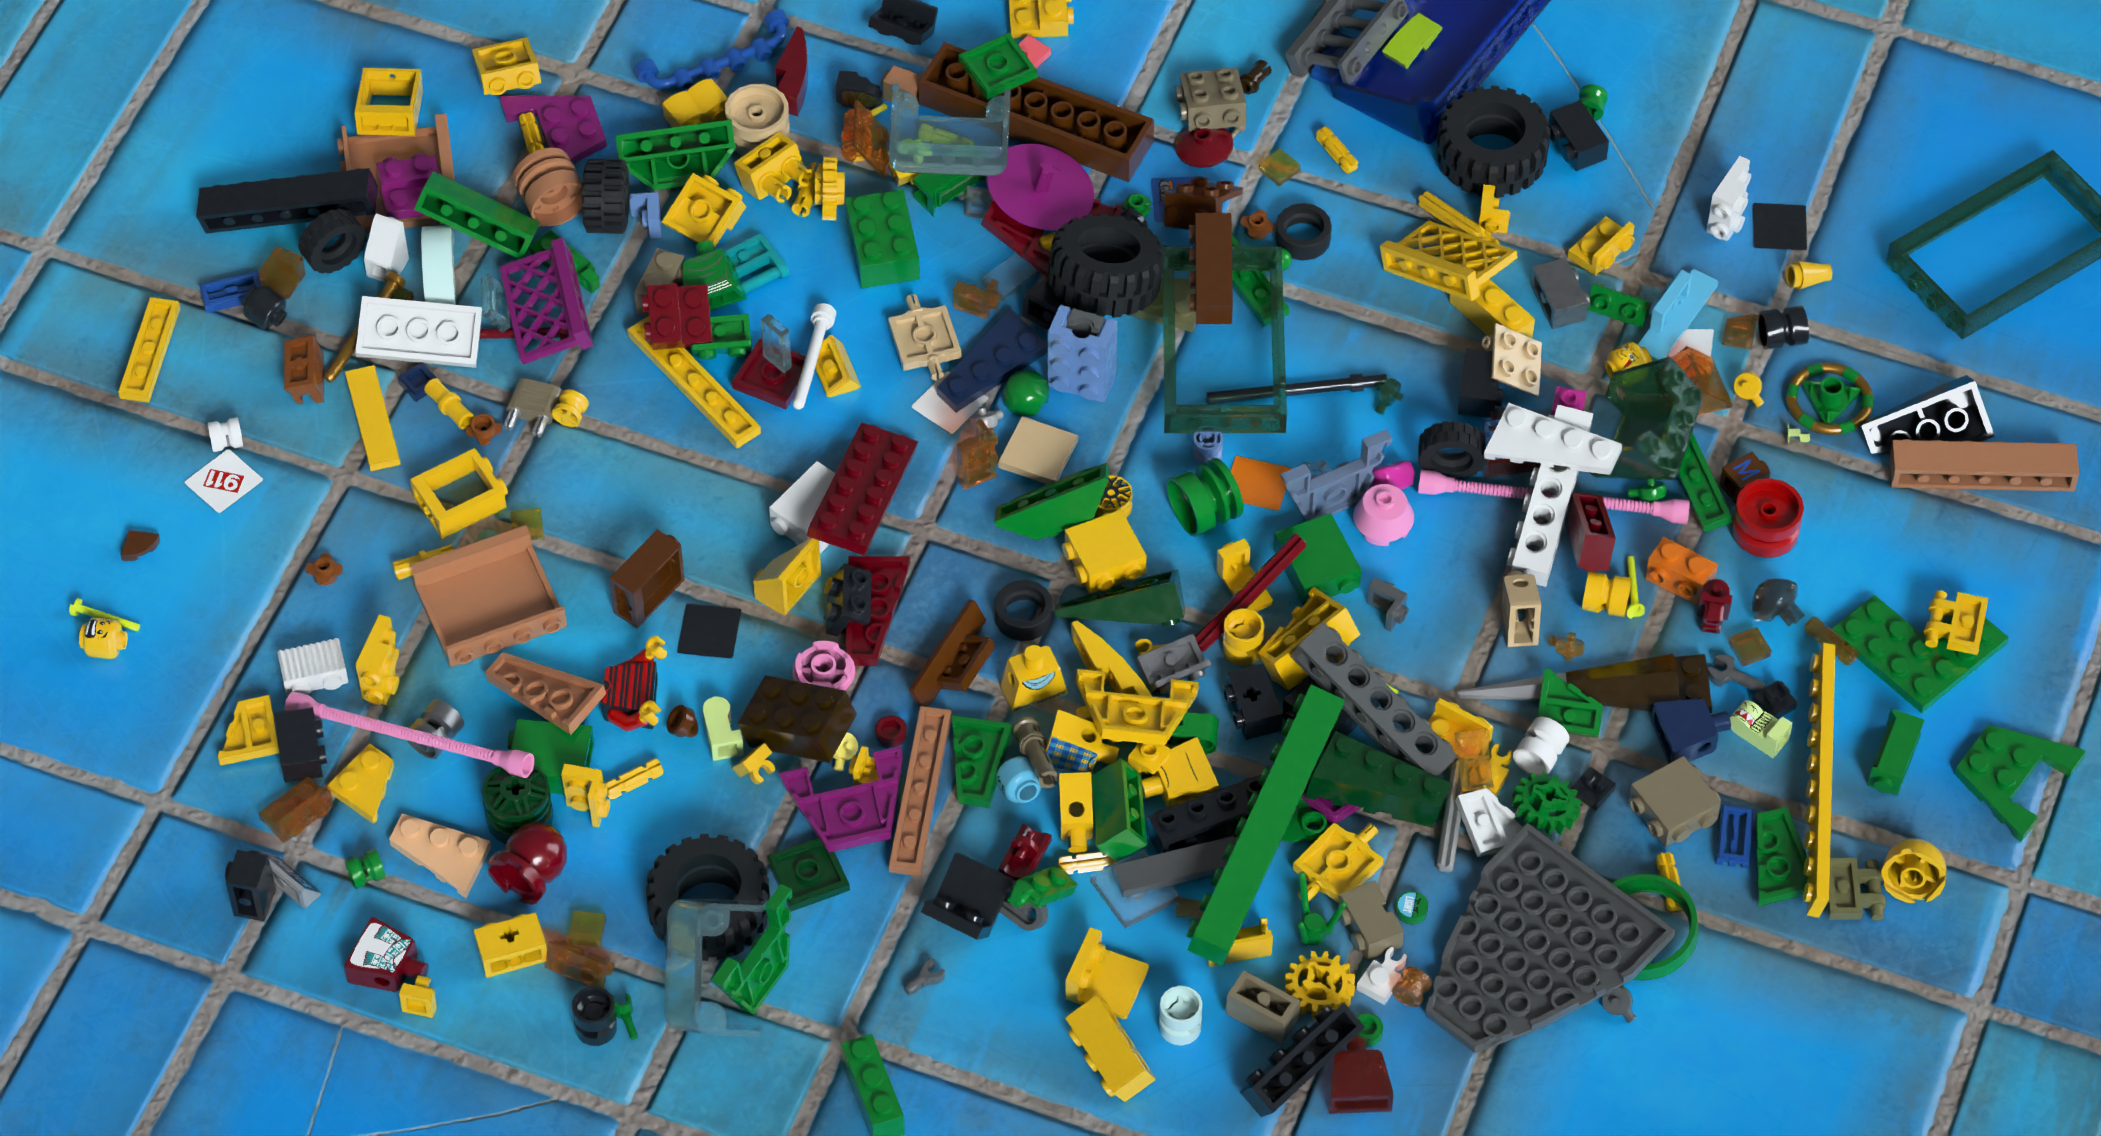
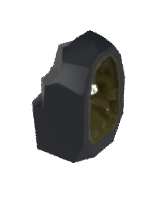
[836,71,883,109]

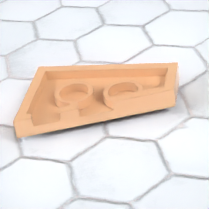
[389,813,491,898]

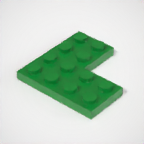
[1830,595,2009,713]

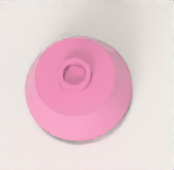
[1353,484,1414,546]
[792,641,855,691]

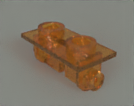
[545,940,615,988]

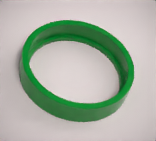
[1611,874,1699,981]

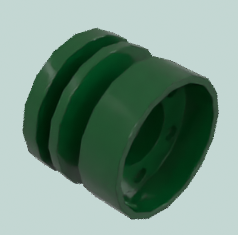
[482,766,554,844]

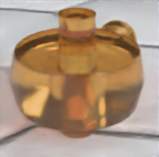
[1548,632,1585,661]

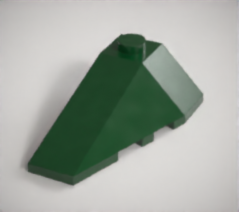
[1054,569,1185,627]

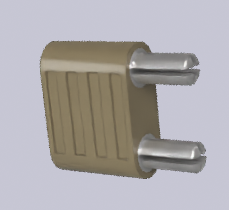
[503,378,563,437]

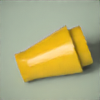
[1785,261,1832,290]

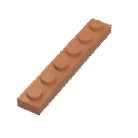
[889,706,952,876]

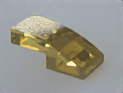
[1454,729,1494,792]

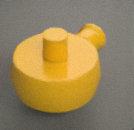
[1734,371,1764,408]

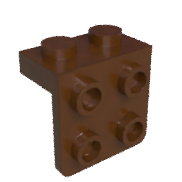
[1164,177,1243,230]

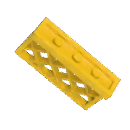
[1380,221,1518,302]

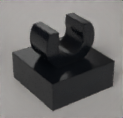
[1752,680,1797,719]
[1571,767,1616,811]

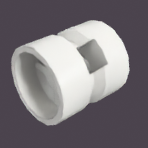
[1513,717,1570,777]

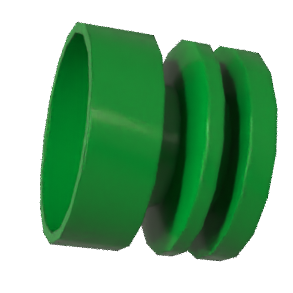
[1166,457,1244,537]

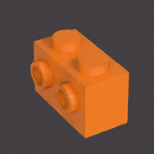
[1645,537,1718,606]

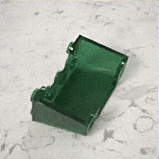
[1589,357,1703,480]

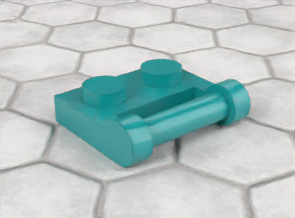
[725,233,790,294]

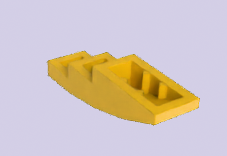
[1071,621,1152,697]

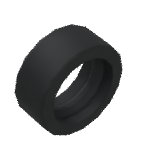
[1275,203,1332,261]
[995,580,1053,641]

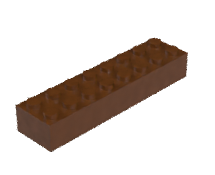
[918,42,1154,182]

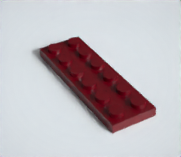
[807,422,918,556]

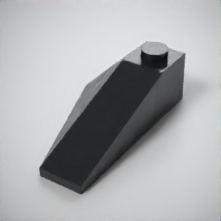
[1860,375,1995,453]

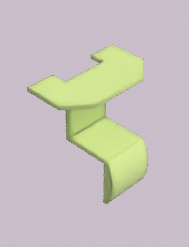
[1788,423,1810,443]

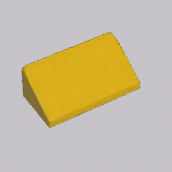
[815,335,861,398]

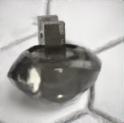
[1752,579,1805,627]

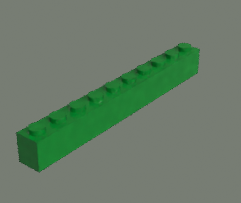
[1186,685,1345,966]

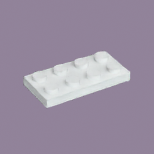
[355,296,483,368]

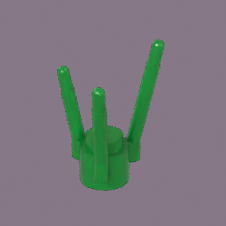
[1298,872,1347,946]

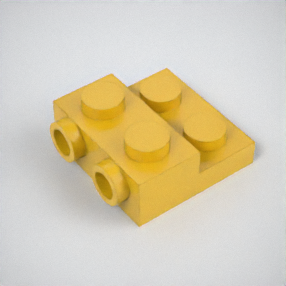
[1008,0,1074,39]
[471,37,541,95]
[662,173,746,248]
[356,614,399,705]

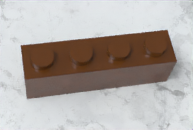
[1189,213,1233,324]

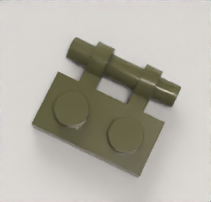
[1827,858,1886,921]

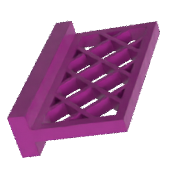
[499,237,594,364]

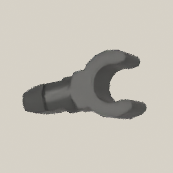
[905,958,945,995]

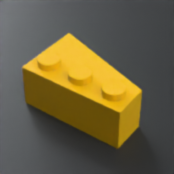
[1258,587,1360,691]

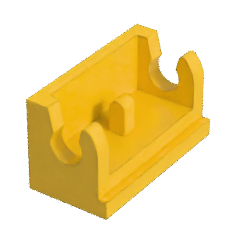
[1207,917,1273,967]

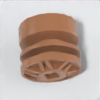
[512,147,582,227]

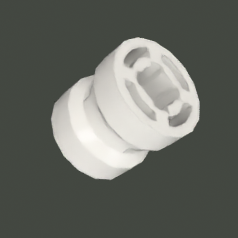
[208,417,243,452]

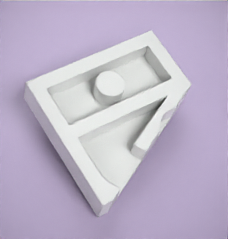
[1455,788,1523,857]

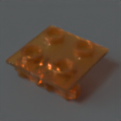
[842,100,890,178]

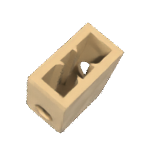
[1501,570,1541,647]

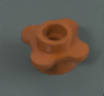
[1240,210,1275,240]
[465,414,502,445]
[305,553,343,585]

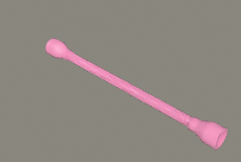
[1418,469,1690,525]
[285,692,534,778]

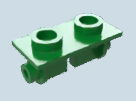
[1587,283,1652,328]

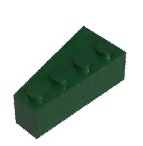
[1305,731,1452,828]

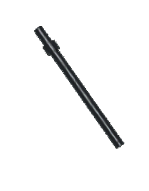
[1206,373,1387,404]

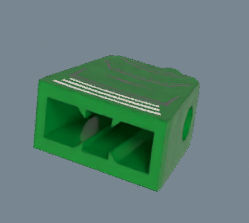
[683,241,747,311]

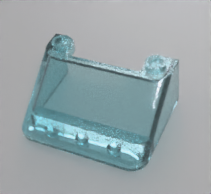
[889,84,1012,176]

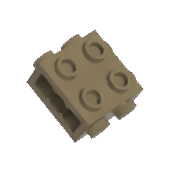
[1175,68,1246,131]
[1628,756,1721,847]

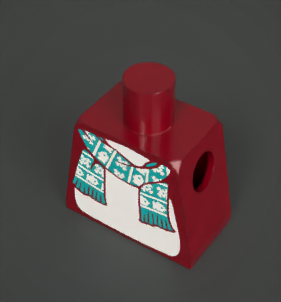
[344,916,428,992]

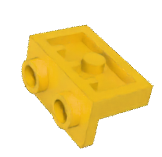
[1568,216,1635,276]
[1428,698,1493,769]
[561,763,610,828]

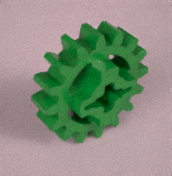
[1511,771,1582,836]

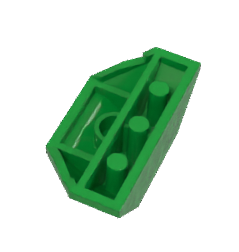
[615,119,736,191]
[994,463,1109,540]

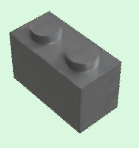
[1530,258,1590,329]

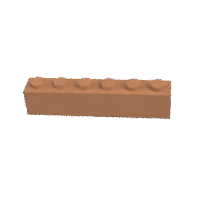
[1889,439,2079,492]

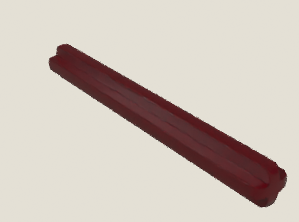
[1194,534,1307,652]

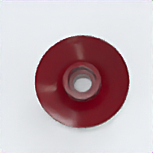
[1175,128,1234,168]

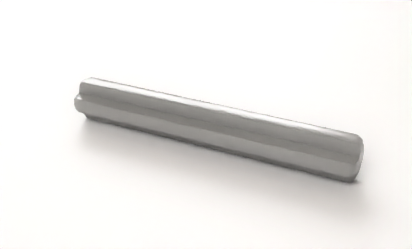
[1436,760,1469,873]

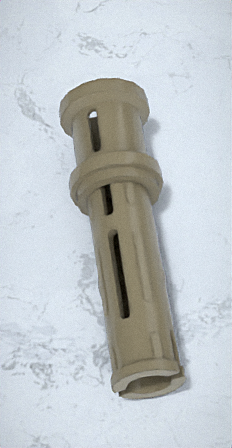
[1012,717,1059,789]

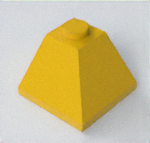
[753,538,821,616]

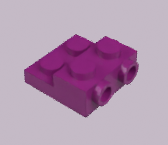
[376,154,439,219]

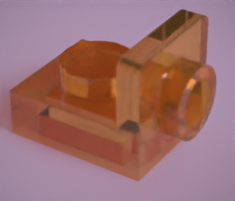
[953,279,1001,319]

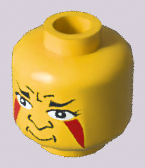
[1605,341,1652,386]

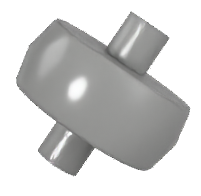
[970,407,1004,435]

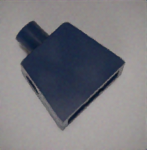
[1651,699,1731,764]

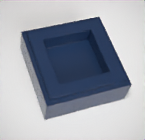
[398,362,436,402]

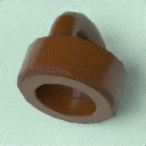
[666,705,698,738]

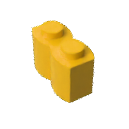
[662,78,728,127]

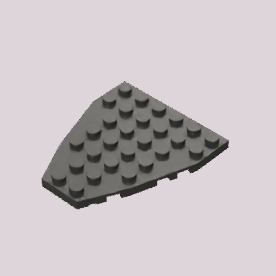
[1425,823,1676,1053]

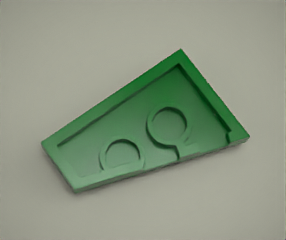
[1755,807,1808,907]

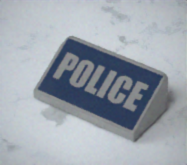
[261,852,321,909]

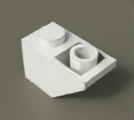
[364,214,409,283]

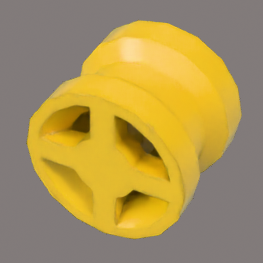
[552,389,589,428]

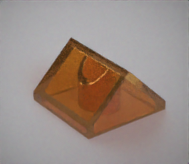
[1655,346,1733,421]

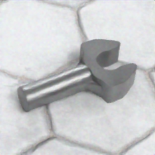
[1707,655,1766,692]

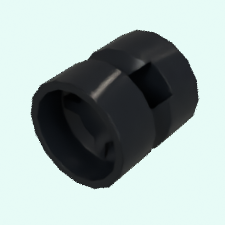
[1758,306,1809,350]
[572,986,617,1046]

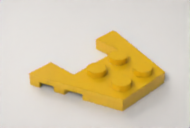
[1076,669,1199,746]

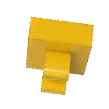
[732,743,775,785]
[399,975,437,1018]

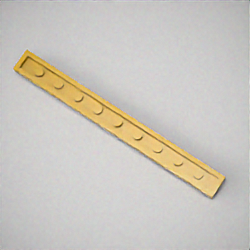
[1803,642,1835,918]

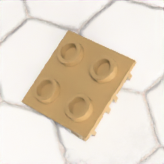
[1482,323,1542,397]

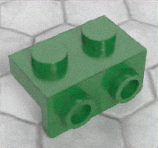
[691,314,752,360]

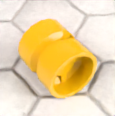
[1582,572,1632,618]
[1223,608,1264,666]

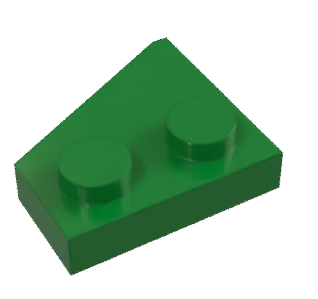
[1538,668,1603,738]

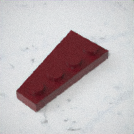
[846,556,911,666]

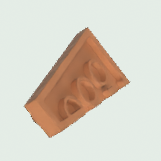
[485,652,606,735]

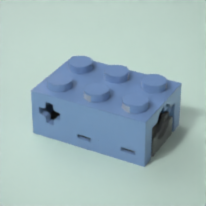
[1048,305,1117,403]

